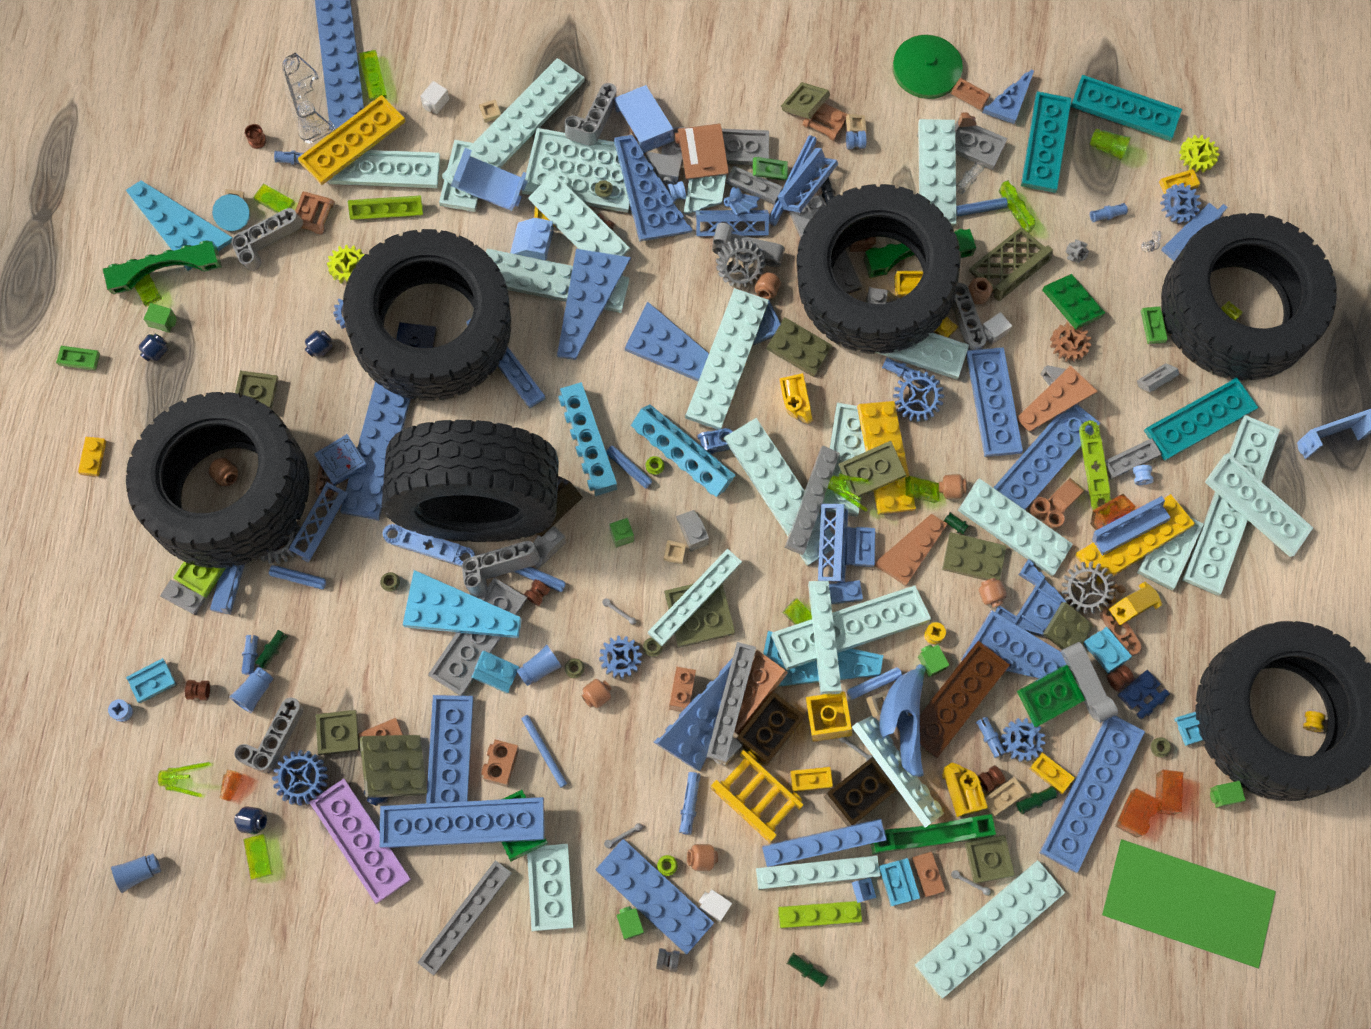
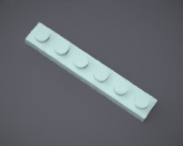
[648,549,742,646]
[808,581,842,694]
[756,856,880,890]

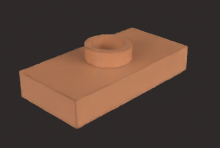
[951,78,991,110]
[358,718,403,738]
[912,851,945,898]

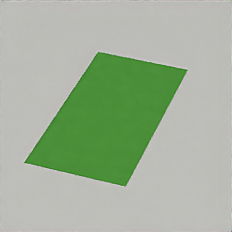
[1102,839,1276,969]

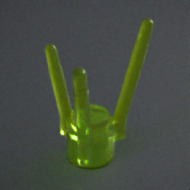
[828,473,868,512]
[158,762,210,797]

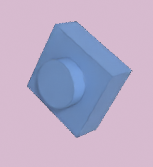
[852,878,876,903]

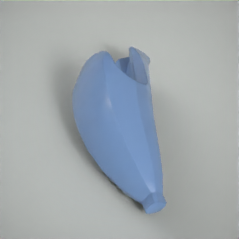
[880,664,926,777]

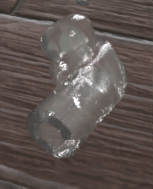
[1141,231,1162,252]

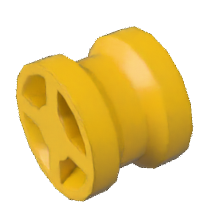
[924,622,946,645]
[1303,711,1326,732]

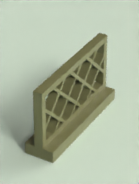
[969,227,1053,301]

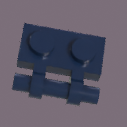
[1117,669,1170,720]

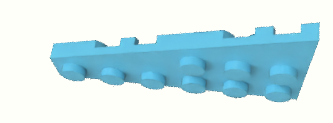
[126,180,233,271]

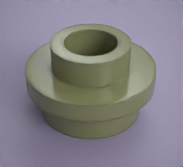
[595,180,613,198]
[380,572,400,592]
[643,637,663,657]
[565,658,585,678]
[1150,737,1171,758]

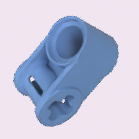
[697,428,733,454]

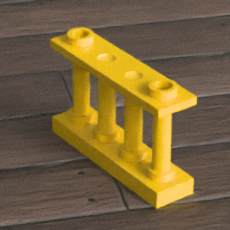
[710,750,803,843]

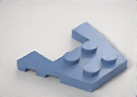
[995,559,1066,638]

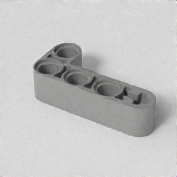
[565,83,617,145]
[232,208,303,271]
[712,223,785,267]
[952,283,986,351]
[462,541,540,598]
[1061,642,1118,723]
[234,697,303,773]

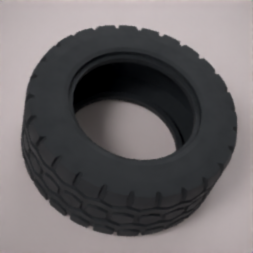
[796,184,961,354]
[1161,213,1337,380]
[342,229,511,401]
[126,392,310,568]
[382,420,559,542]
[1195,621,1371,801]

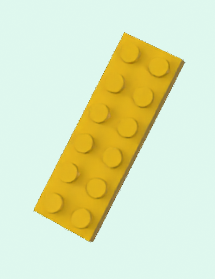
[298,95,406,185]
[857,401,916,515]
[1075,494,1195,586]

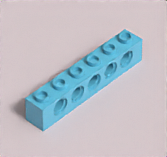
[558,382,617,497]
[630,404,736,497]

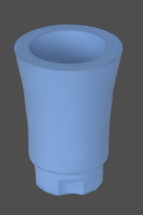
[517,645,562,686]
[229,667,273,714]
[111,853,161,893]

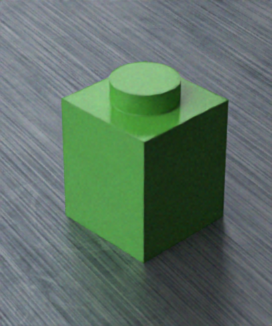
[143,303,176,333]
[609,518,634,548]
[918,645,949,677]
[1210,781,1246,808]
[616,906,644,940]

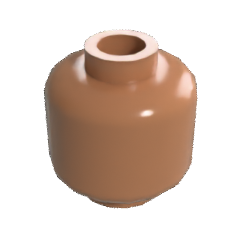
[755,272,781,300]
[968,277,992,305]
[209,458,238,486]
[939,474,967,499]
[978,578,1007,608]
[581,679,612,708]
[687,844,718,871]

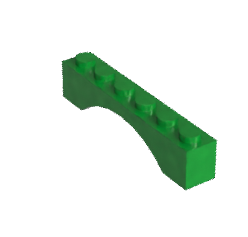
[863,229,976,278]
[103,240,222,295]
[870,814,996,855]

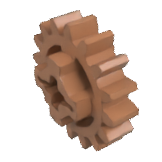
[1050,322,1091,362]

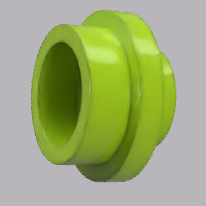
[645,456,664,475]
[657,855,678,876]

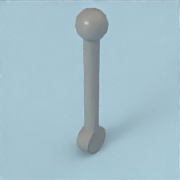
[602,598,637,625]
[839,737,872,761]
[604,823,643,848]
[951,870,991,895]

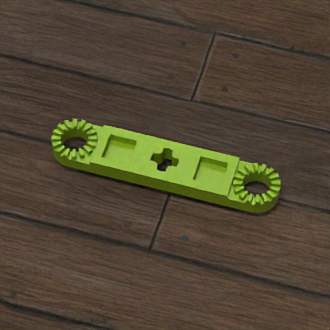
[1079,420,1112,514]

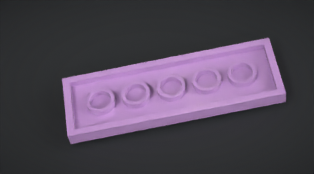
[309,779,411,904]

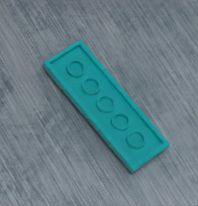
[1070,75,1182,141]
[1021,91,1071,193]
[1144,378,1258,461]

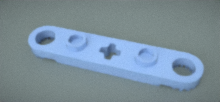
[382,524,475,567]

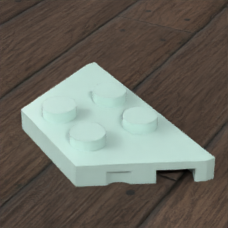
[684,174,726,214]

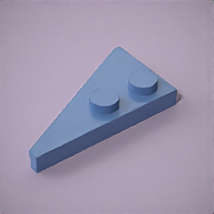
[982,70,1034,124]

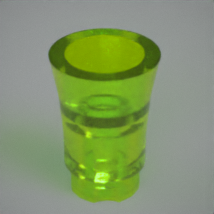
[1089,129,1131,161]

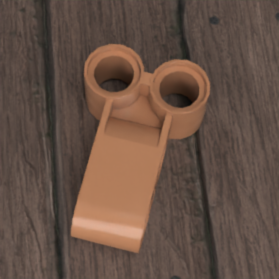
[1029,478,1085,532]

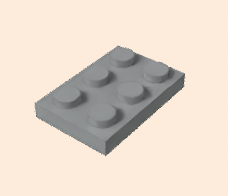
[955,118,1008,170]

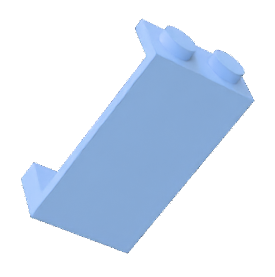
[614,85,674,153]
[451,148,527,211]
[1297,409,1371,459]

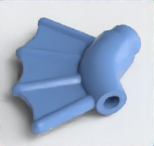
[724,187,760,216]

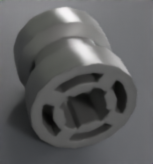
[656,948,680,972]

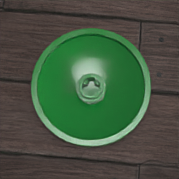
[892,35,963,99]

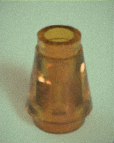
[219,769,243,801]

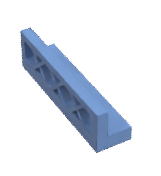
[778,148,838,213]
[1161,203,1228,261]
[696,210,769,236]
[289,482,348,563]
[1092,496,1171,556]
[818,504,848,583]
[210,564,245,615]

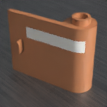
[674,123,729,180]

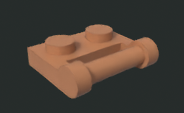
[803,103,848,141]
[295,191,335,235]

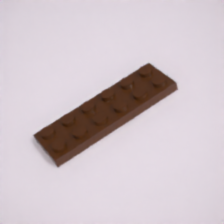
[920,641,1010,759]

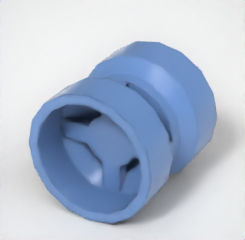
[846,130,866,150]

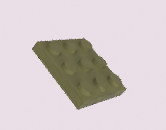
[664,584,735,648]
[360,735,427,798]

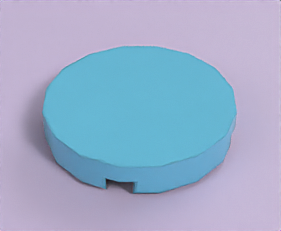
[212,194,250,231]

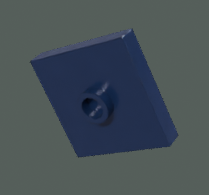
[396,322,437,348]

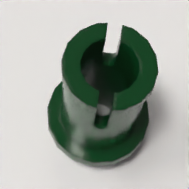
[944,512,969,535]

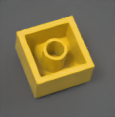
[806,691,852,742]

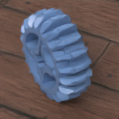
[893,371,944,422]
[272,750,329,806]

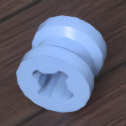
[667,181,686,202]
[1133,465,1154,485]
[108,699,133,722]

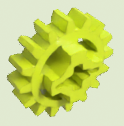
[1179,135,1220,172]
[327,245,365,284]

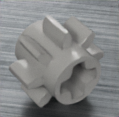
[1066,239,1089,263]

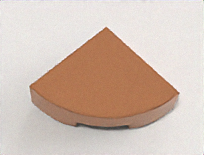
[958,112,977,128]

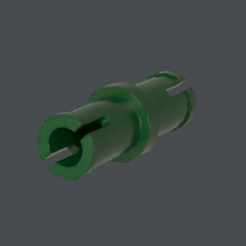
[255,630,288,670]
[1016,786,1057,815]
[786,952,828,987]

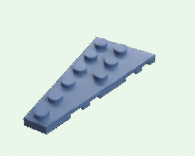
[614,135,692,242]
[557,249,631,360]
[625,302,709,381]
[961,610,1066,678]
[653,658,733,771]

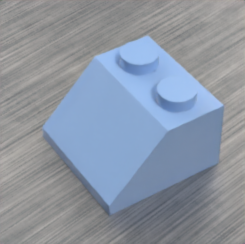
[510,218,554,260]

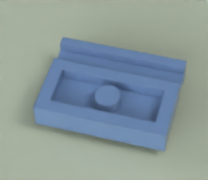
[846,527,875,567]

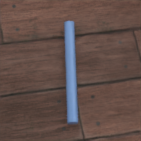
[521,715,567,788]

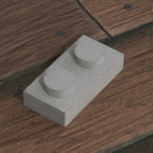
[1137,363,1179,392]
[160,579,205,615]

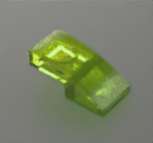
[134,274,163,307]
[782,598,812,625]

